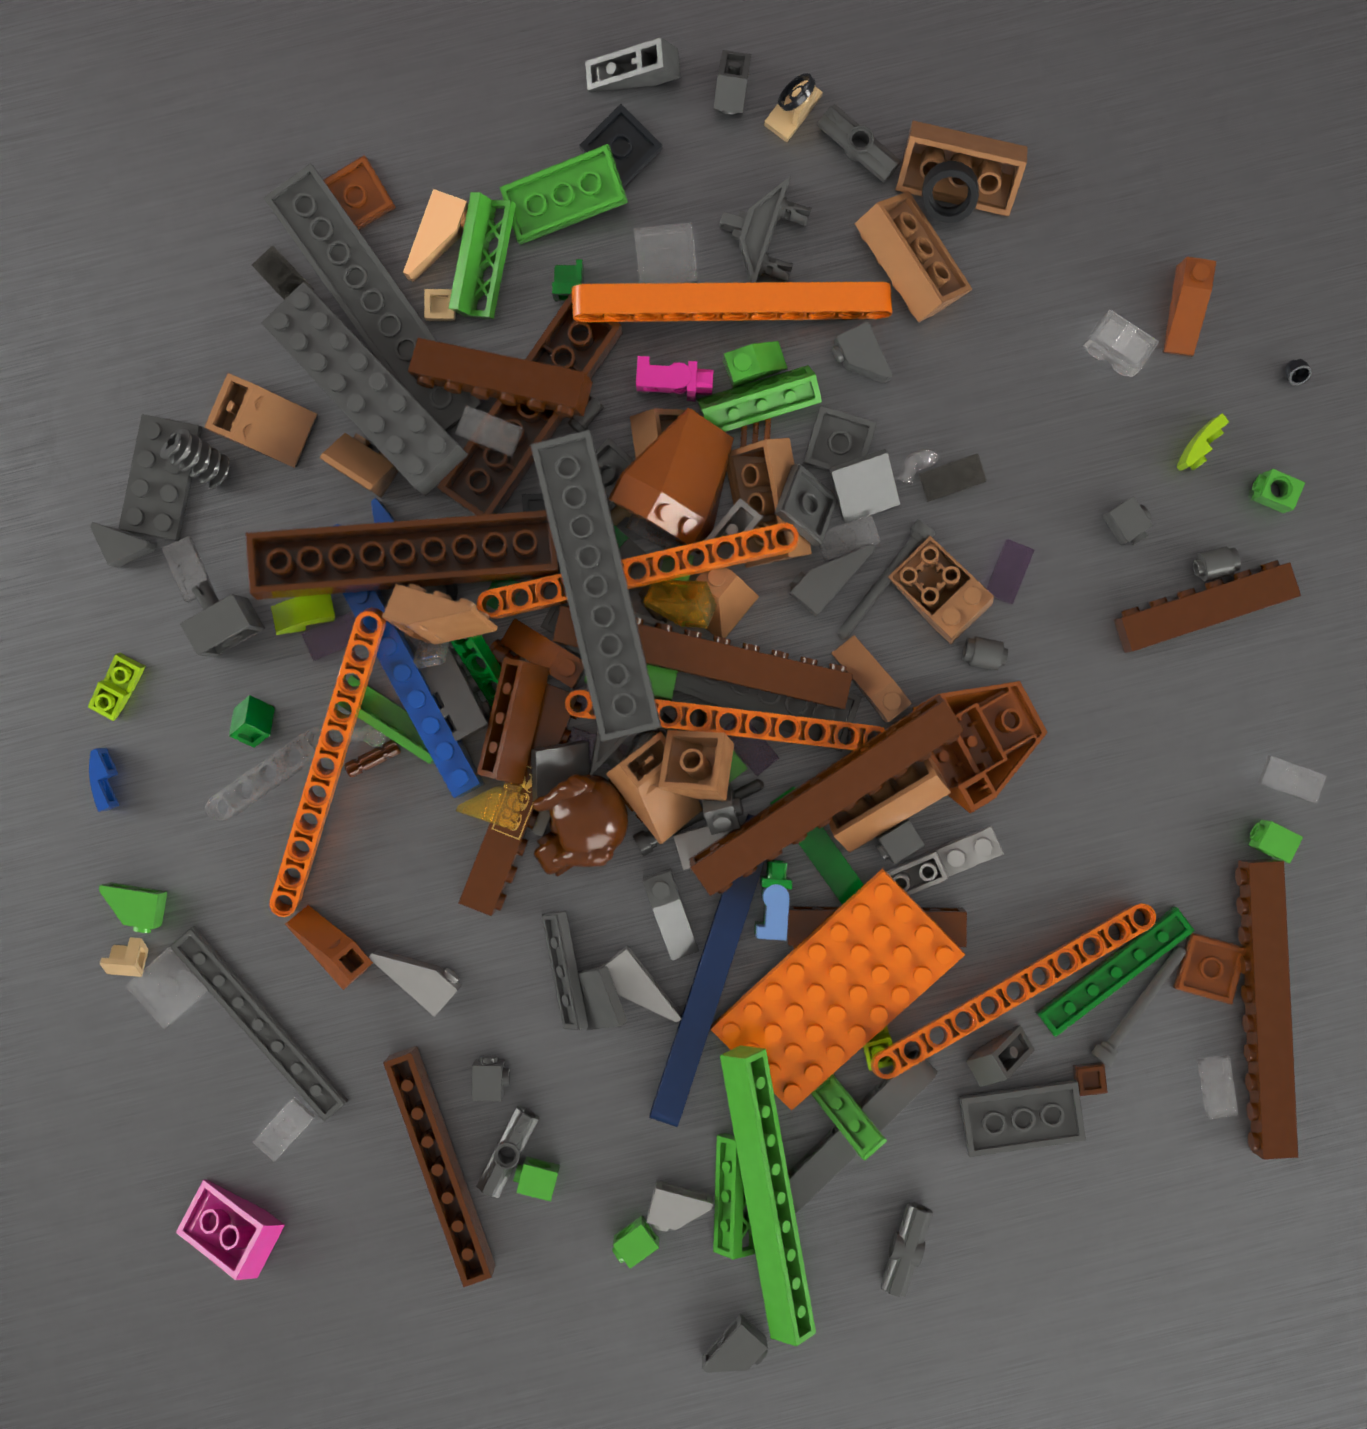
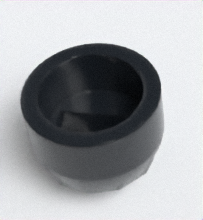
[1285,359,1312,385]

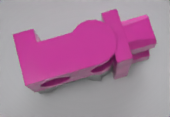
[636,356,713,402]

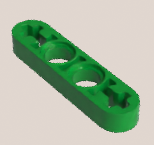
[451,635,501,707]

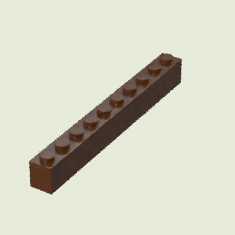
[553,604,853,709]
[689,695,964,896]
[1235,859,1299,1160]

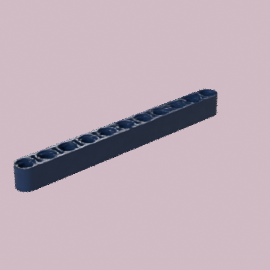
[649,814,765,1127]

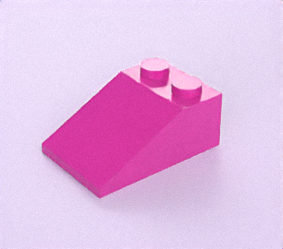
[176,1180,285,1280]

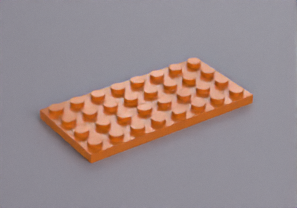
[710,868,965,1111]

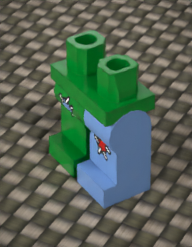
[754,860,793,941]

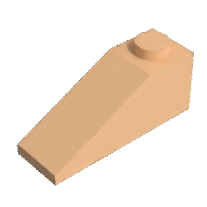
[403,189,468,282]

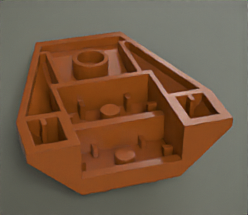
[608,408,734,555]
[913,681,1048,813]

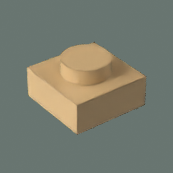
[424,289,455,321]

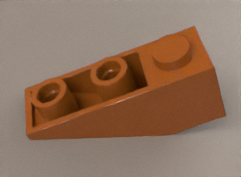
[285,905,373,990]

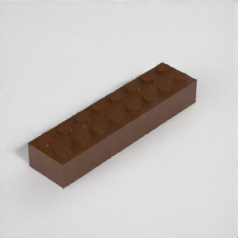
[437,292,623,515]

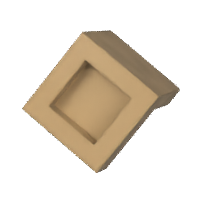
[100,937,149,977]

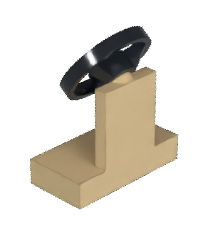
[764,73,823,143]

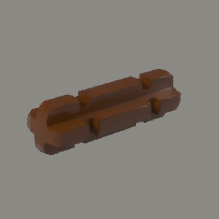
[344,740,401,777]

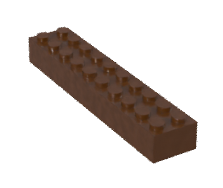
[246,510,558,600]

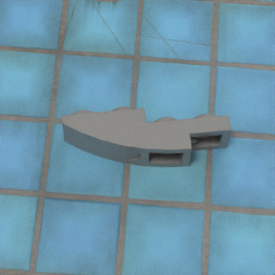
[886,825,1004,895]

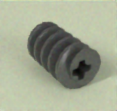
[160,429,230,489]

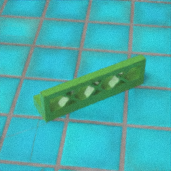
[448,192,516,319]
[697,365,822,432]
[330,675,434,764]
[713,1133,755,1260]

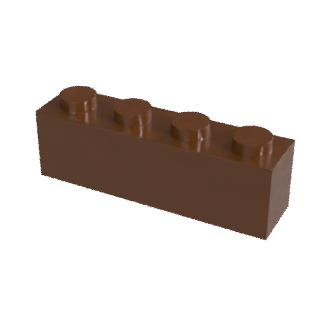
[477,657,550,785]

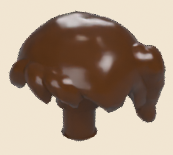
[532,774,628,867]

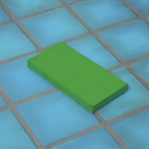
[500,144,628,245]

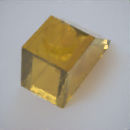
[643,580,717,628]
[456,782,527,830]

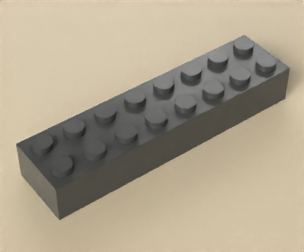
[261,281,468,496]

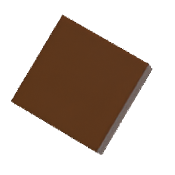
[1073,1062,1108,1096]

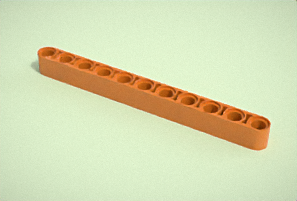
[571,282,893,322]
[477,523,798,619]
[270,608,386,917]
[565,690,885,750]
[871,904,1156,1079]

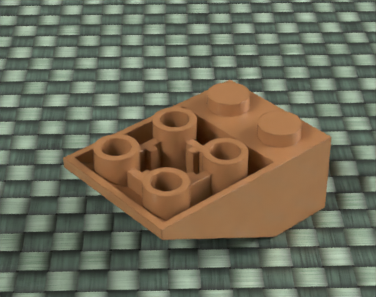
[204,373,318,468]
[888,536,994,644]
[382,584,498,645]
[606,731,703,845]

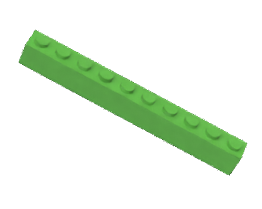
[720,1045,816,1347]

